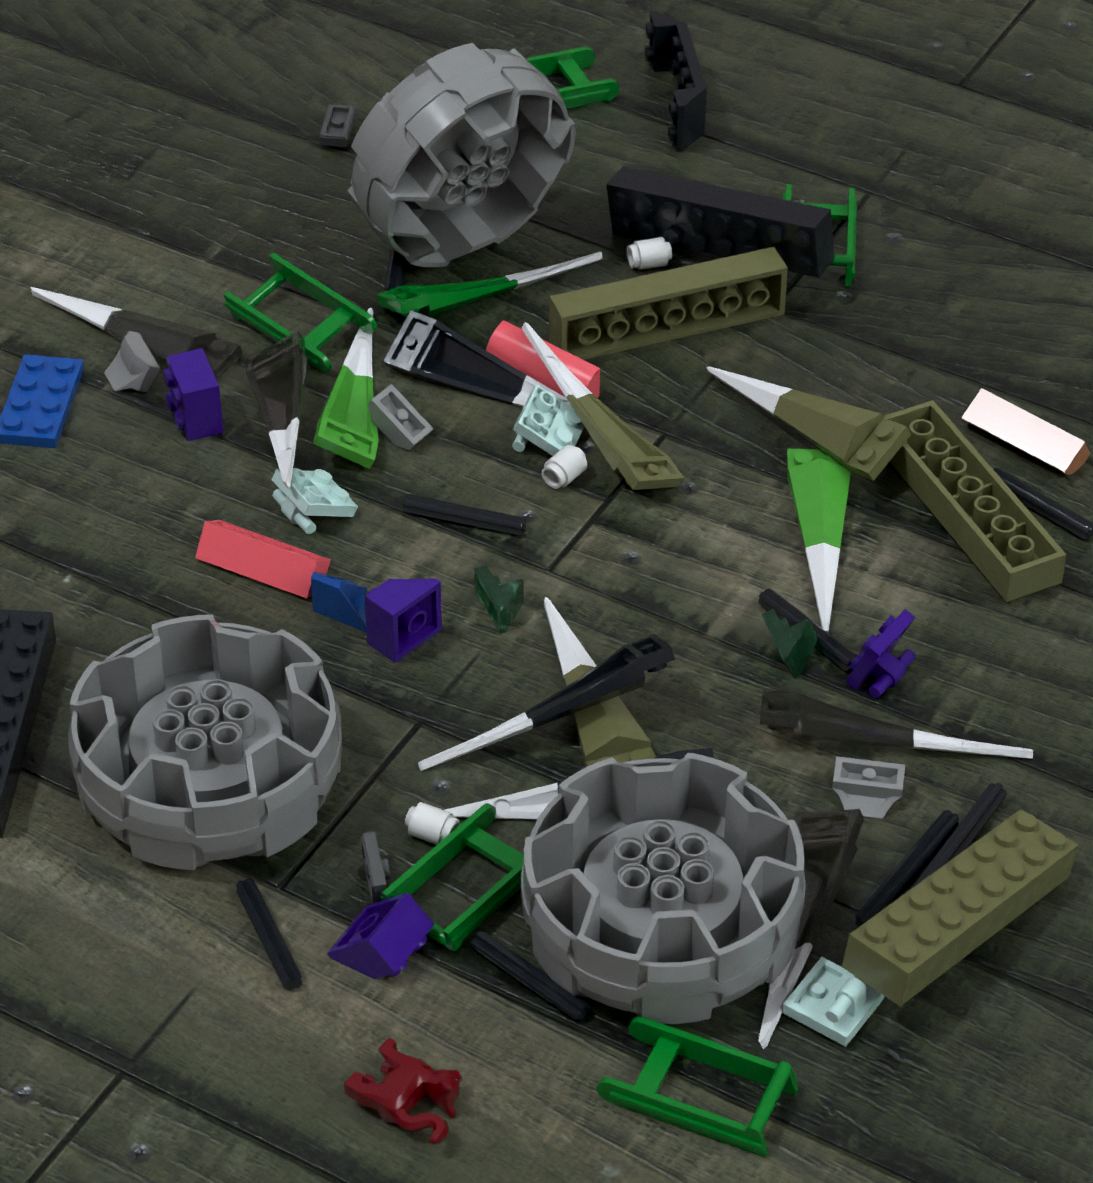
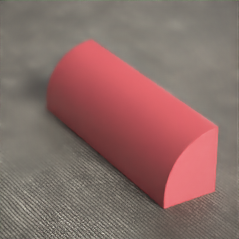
[486,320,600,398]
[195,520,331,599]

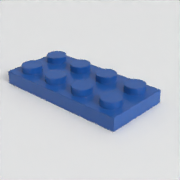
[0,355,84,448]

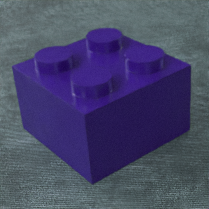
[163,348,223,441]

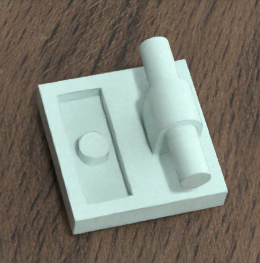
[512,384,584,456]
[271,468,358,534]
[782,957,884,1047]

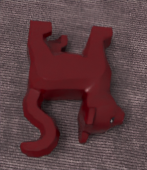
[344,1038,462,1145]

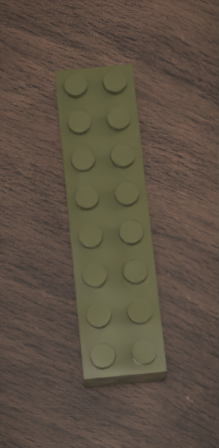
[549,247,788,360]
[883,400,1067,602]
[842,809,1079,1006]

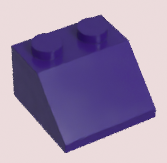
[365,579,442,663]
[327,892,435,979]

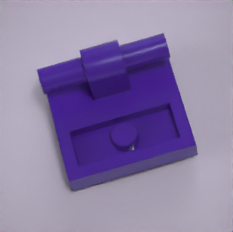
[845,609,916,698]

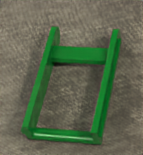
[526,47,620,109]
[782,184,857,286]
[223,253,377,373]
[381,803,524,952]
[596,1017,798,1158]

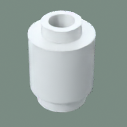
[627,237,672,270]
[542,445,587,489]
[404,802,460,845]

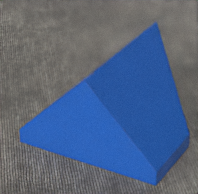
[311,572,367,632]

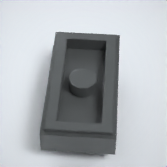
[319,104,356,147]
[361,831,390,904]

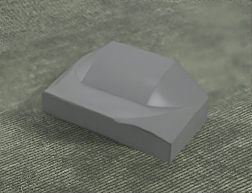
[104,331,160,392]
[367,384,433,451]
[832,756,905,819]

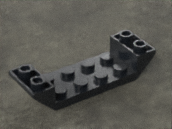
[645,11,707,152]

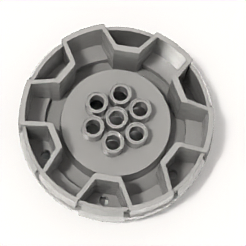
[347,43,576,268]
[68,614,342,870]
[521,752,806,1024]

